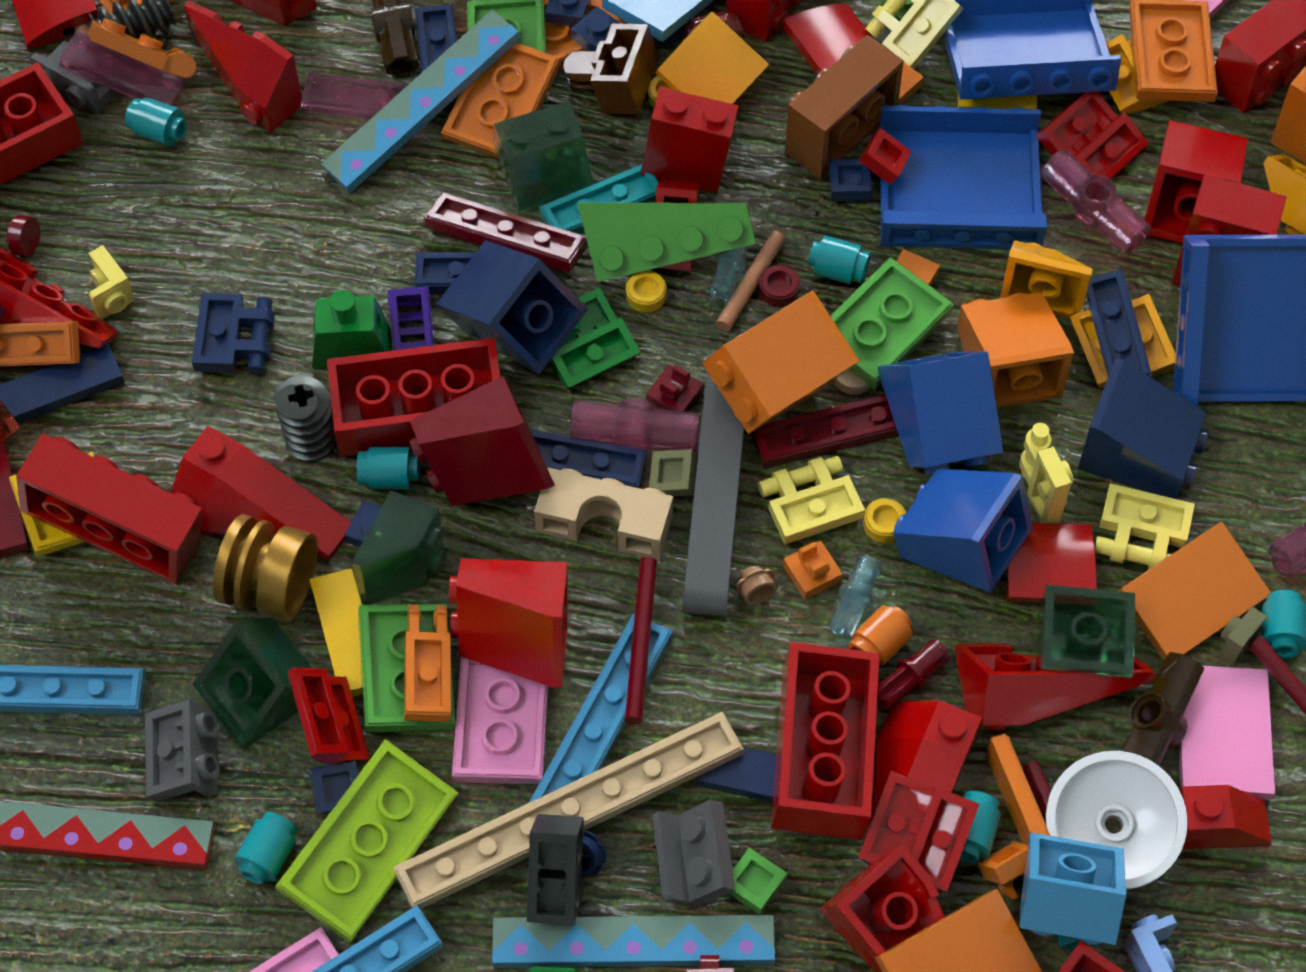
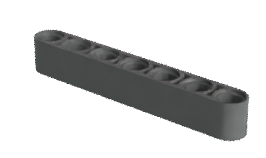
[683,352,745,617]

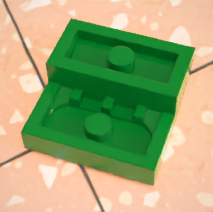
[548,287,641,390]

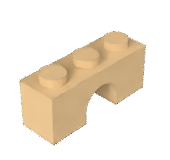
[534,468,673,561]

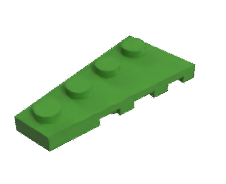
[578,202,756,282]

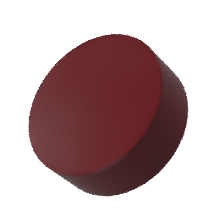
[7,215,40,257]
[759,265,800,307]

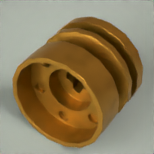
[213,514,318,622]

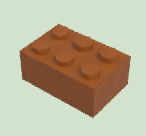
[785,35,904,179]

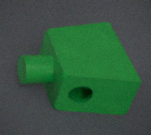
[312,290,391,369]

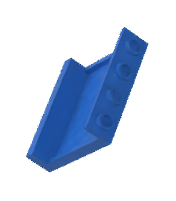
[943,0,1121,100]
[879,105,1047,250]
[1173,234,1306,407]

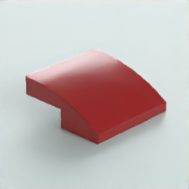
[12,0,98,50]
[782,4,874,75]
[1035,92,1149,191]
[1006,523,1097,605]
[287,668,370,766]
[857,771,980,892]

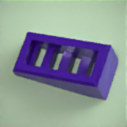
[387,286,434,351]

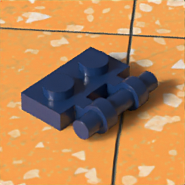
[192,293,275,375]

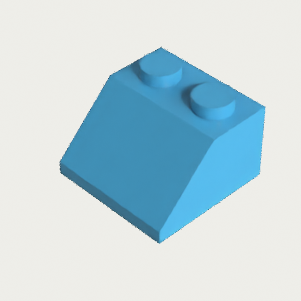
[1020,832,1126,945]

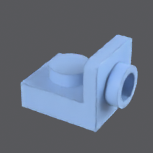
[1124,915,1177,972]

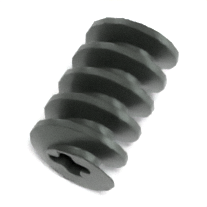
[88,0,176,57]
[274,376,337,462]

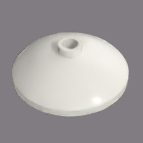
[1046,751,1187,890]

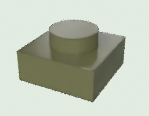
[649,449,698,496]
[1219,606,1267,666]

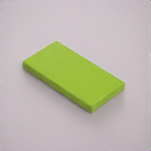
[275,739,458,943]

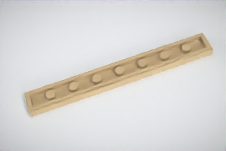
[393,712,744,909]

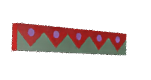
[0,801,216,870]

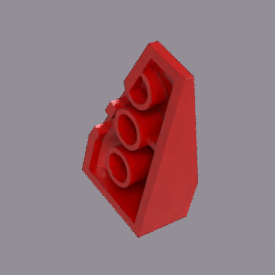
[183,1,304,133]
[0,247,118,348]
[170,426,351,560]
[955,643,1155,731]
[868,700,982,867]
[819,843,945,972]

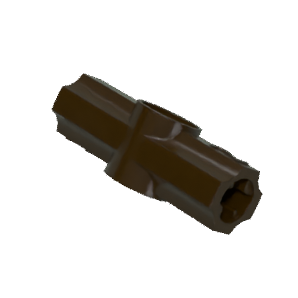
[371,0,419,79]
[1122,652,1205,766]

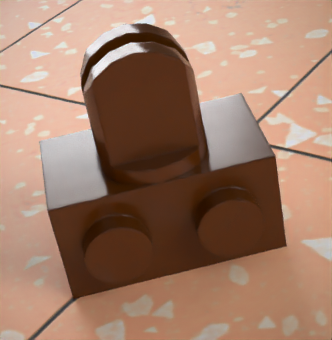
[563,24,659,114]

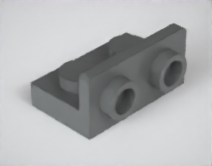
[29,41,127,114]
[145,699,220,802]
[652,800,736,908]

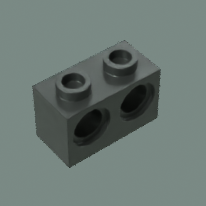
[527,814,584,926]

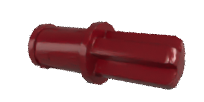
[877,639,950,710]

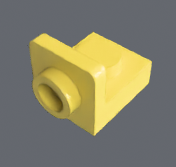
[89,245,135,319]

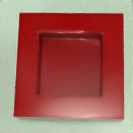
[859,128,912,185]

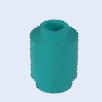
[125,97,187,146]
[808,235,871,285]
[357,447,420,490]
[1262,590,1306,659]
[959,791,1001,863]
[234,812,297,884]

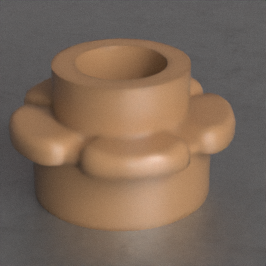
[735,566,777,605]

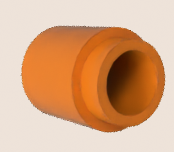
[848,605,913,666]

